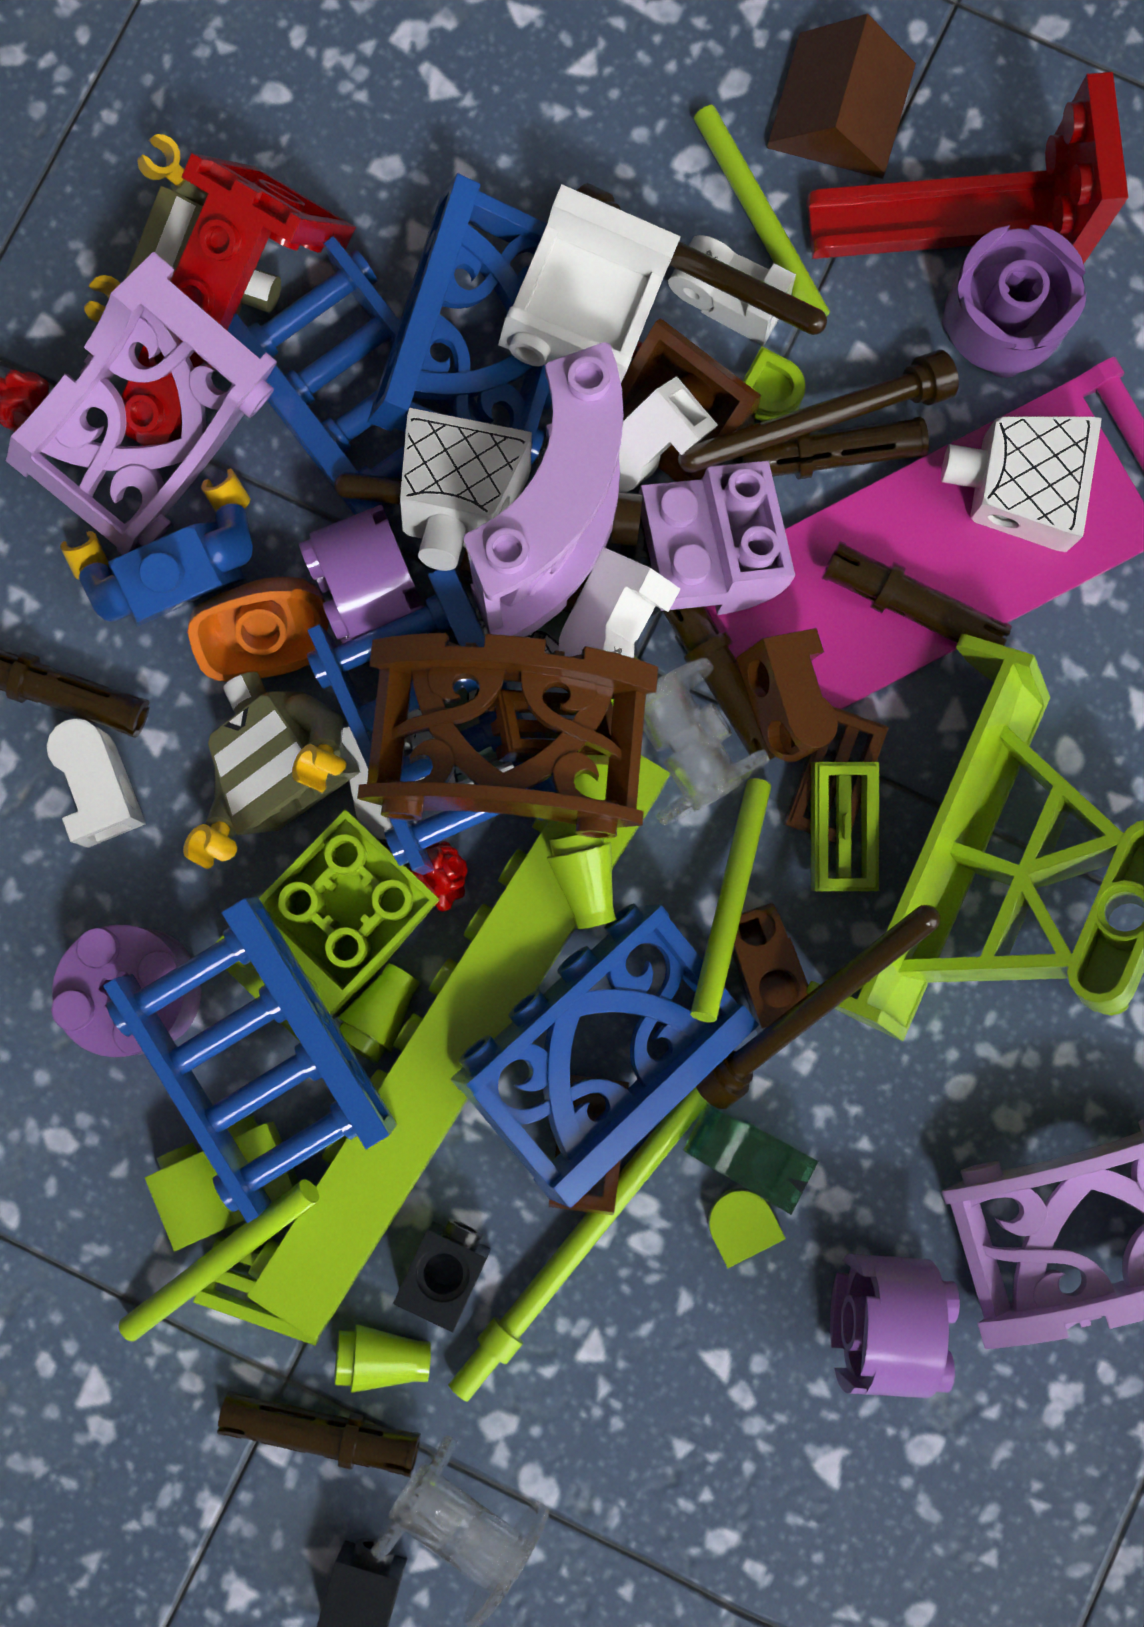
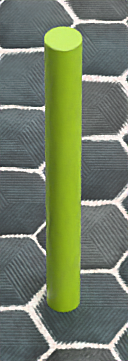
[694,105,830,317]
[690,778,771,1022]
[118,1179,319,1341]

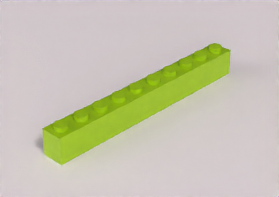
[247,755,670,1341]

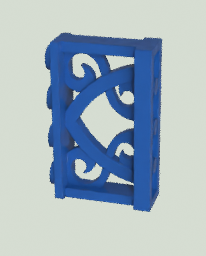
[367,173,552,465]
[451,903,759,1208]

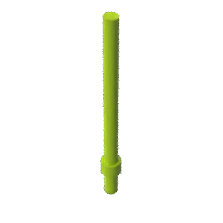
[448,1087,709,1402]

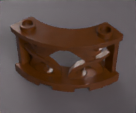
[357,633,658,838]

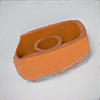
[187,577,329,682]

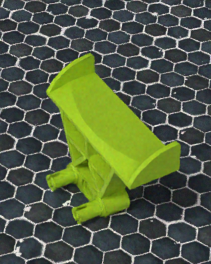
[806,634,1144,1041]

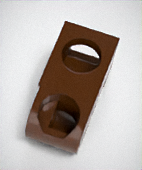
[736,628,838,762]
[732,903,809,1034]

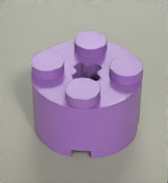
[942,225,1087,378]
[299,505,423,644]
[51,925,202,1057]
[830,1254,960,1398]

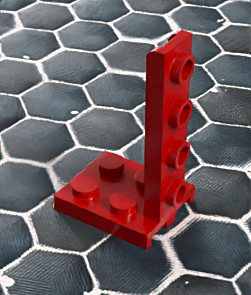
[806,72,1129,265]
[121,153,356,446]

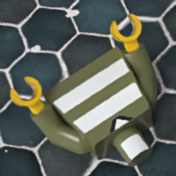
[84,134,281,322]
[183,672,360,869]

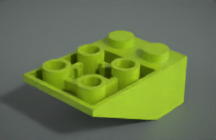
[216,809,440,1042]

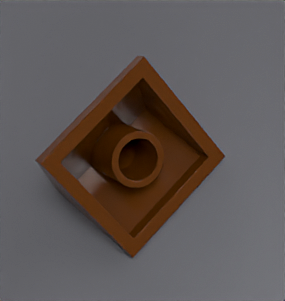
[767,13,916,179]
[621,318,761,482]

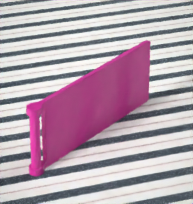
[704,357,1144,710]

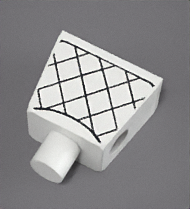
[400,408,532,571]
[941,417,1102,552]

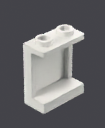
[498,184,681,383]

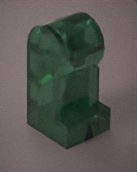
[683,1103,819,1215]

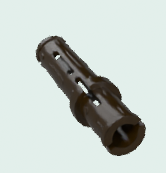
[737,416,929,479]
[822,541,1012,646]
[659,606,776,768]
[0,650,150,738]
[217,1391,421,1478]

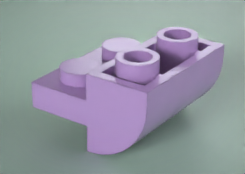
[639,461,795,615]

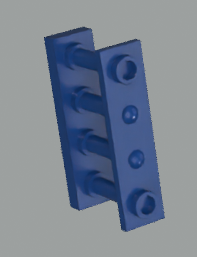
[228,236,488,521]
[307,568,556,875]
[103,897,397,1223]

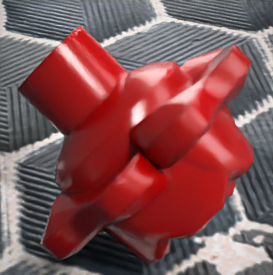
[0,370,50,432]
[408,841,468,912]

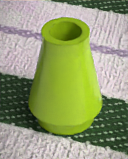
[547,832,616,929]
[337,963,420,1064]
[334,1324,431,1393]

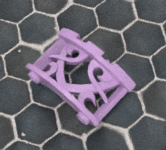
[6,252,277,555]
[464,342,623,637]
[942,1119,1144,1349]

